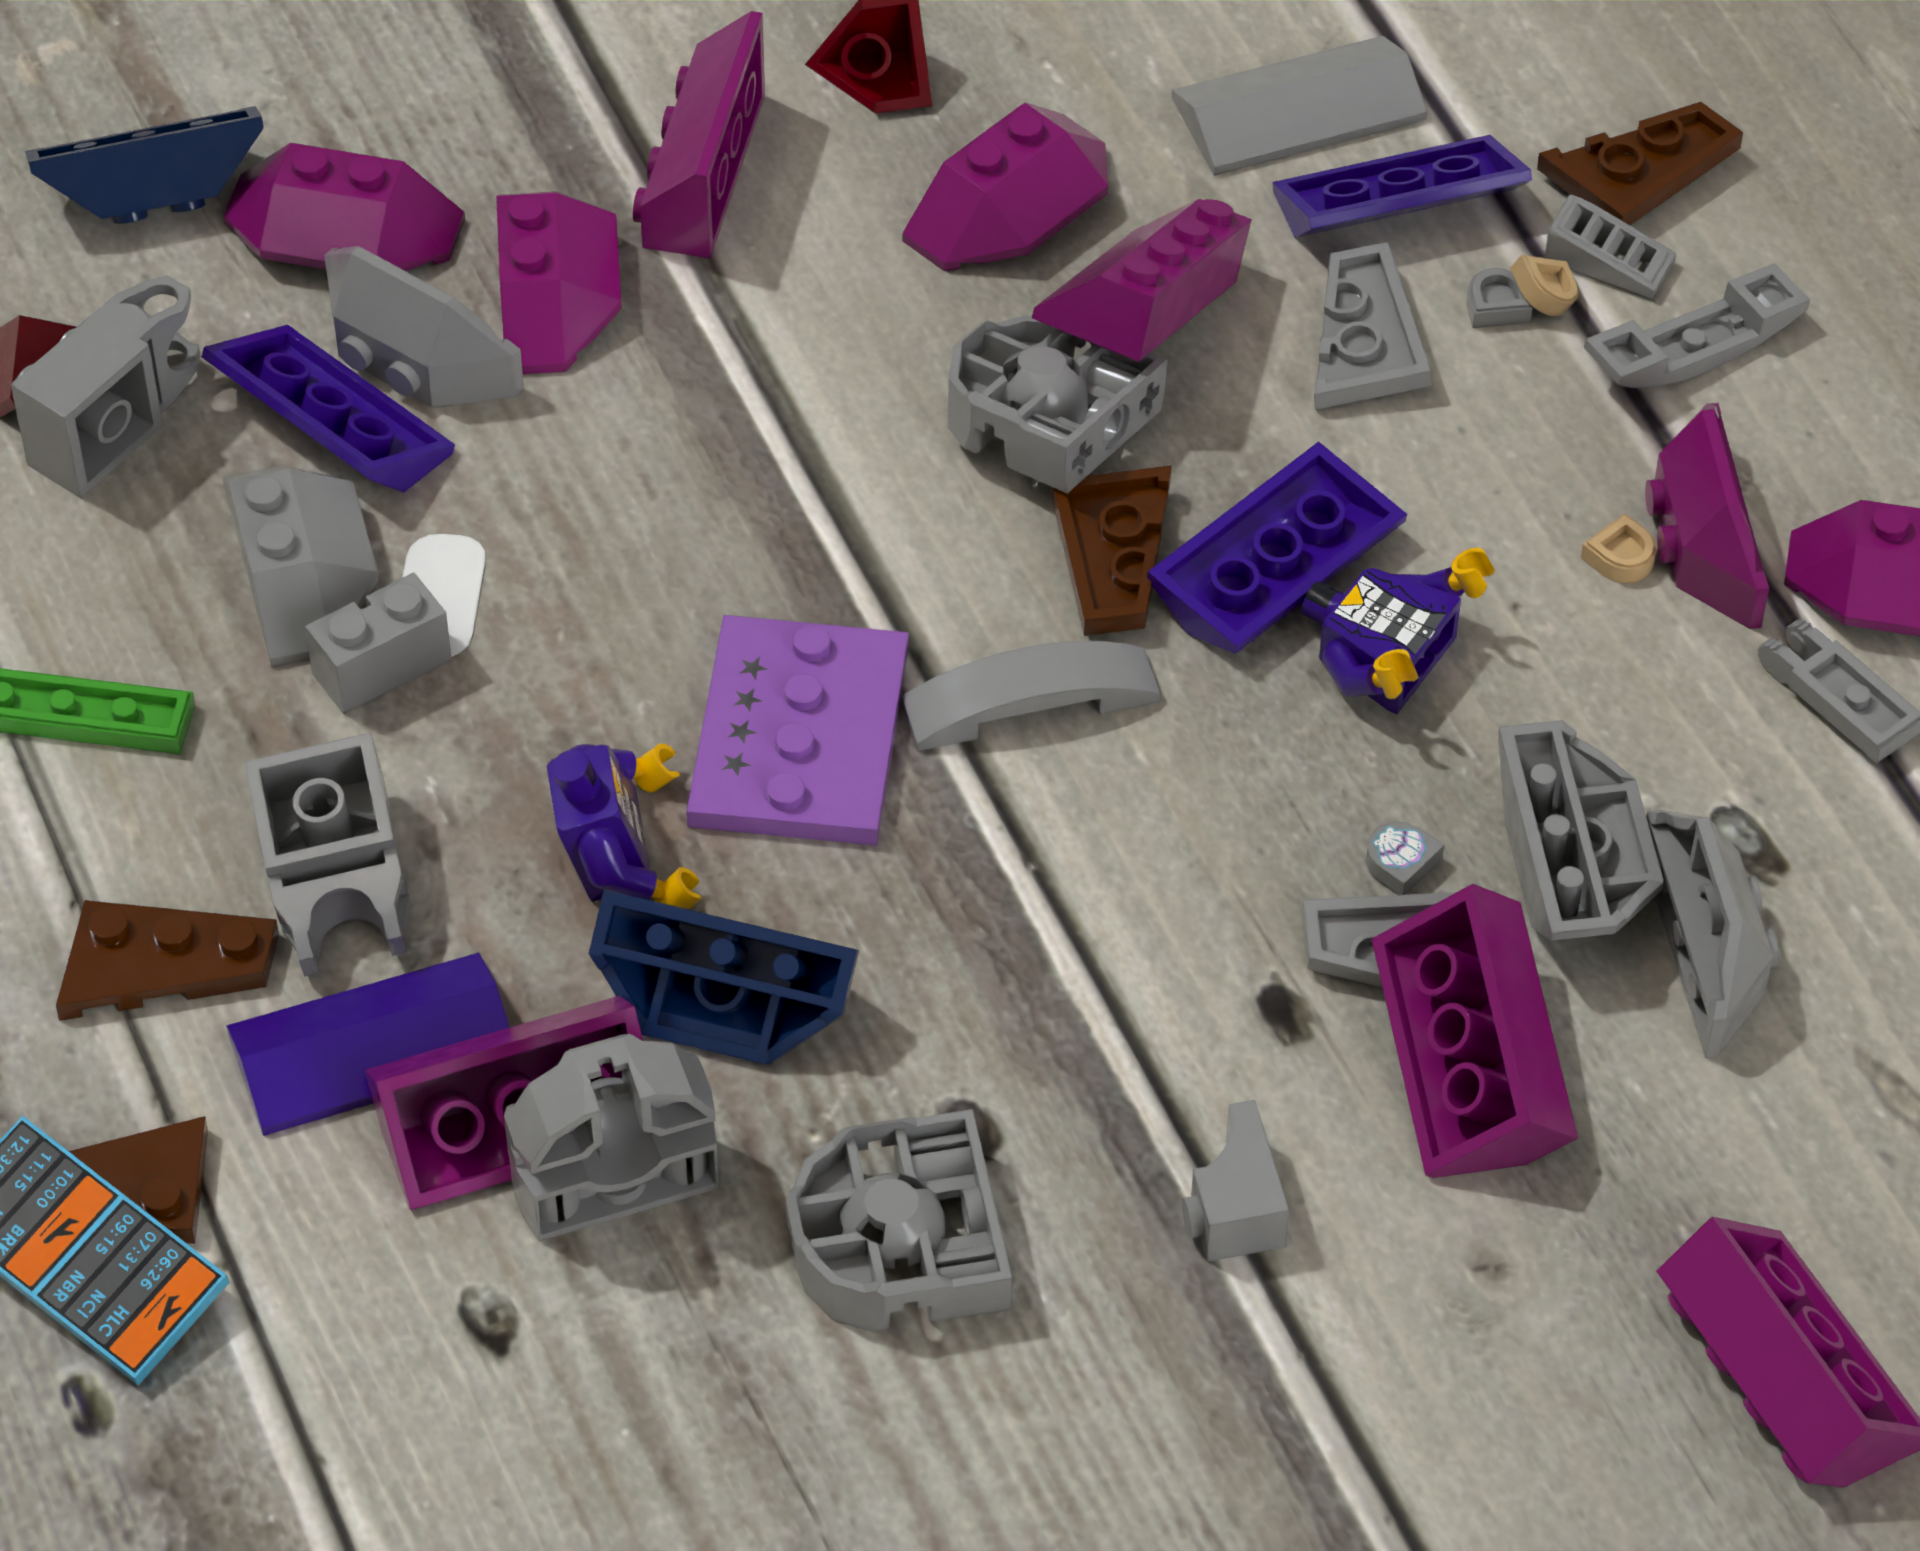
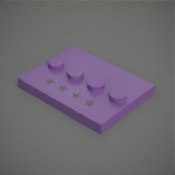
[686,615,909,845]

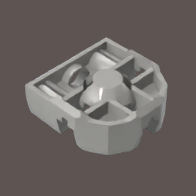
[947,316,1167,494]
[504,1034,719,1241]
[786,1109,1012,1332]

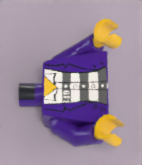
[1301,548,1495,715]
[547,743,702,910]

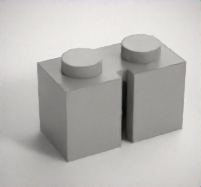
[305,572,452,714]

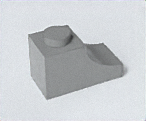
[1182,1100,1289,1262]

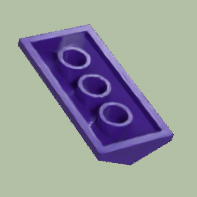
[1272,135,1532,238]
[201,324,455,493]
[1147,441,1407,654]
[226,952,510,1136]

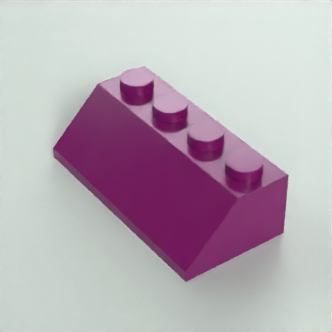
[633,11,765,259]
[1032,199,1252,362]
[1371,883,1578,1178]
[365,995,643,1210]
[1656,1216,1920,1488]

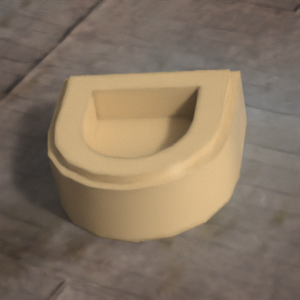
[1510,255,1579,317]
[1581,513,1657,583]

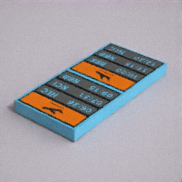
[0,1116,230,1386]

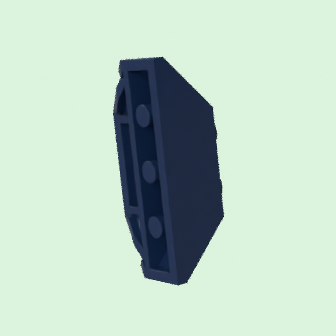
[25,106,264,224]
[588,890,859,1065]

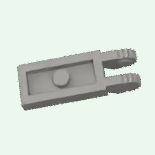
[1757,619,1920,763]

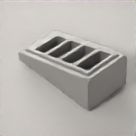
[1545,194,1677,299]

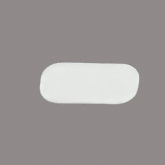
[402,534,486,657]

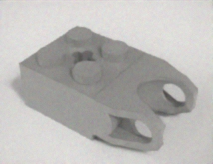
[11,275,200,498]
[244,732,411,977]

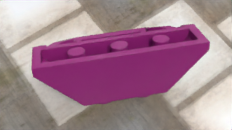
[902,102,1108,271]
[223,143,465,271]
[496,191,622,374]
[1645,402,1769,629]
[1784,500,1920,636]

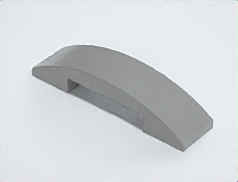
[1584,263,1810,388]
[902,641,1161,751]

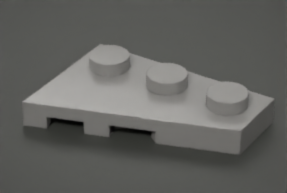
[1314,242,1432,410]
[1302,890,1498,987]

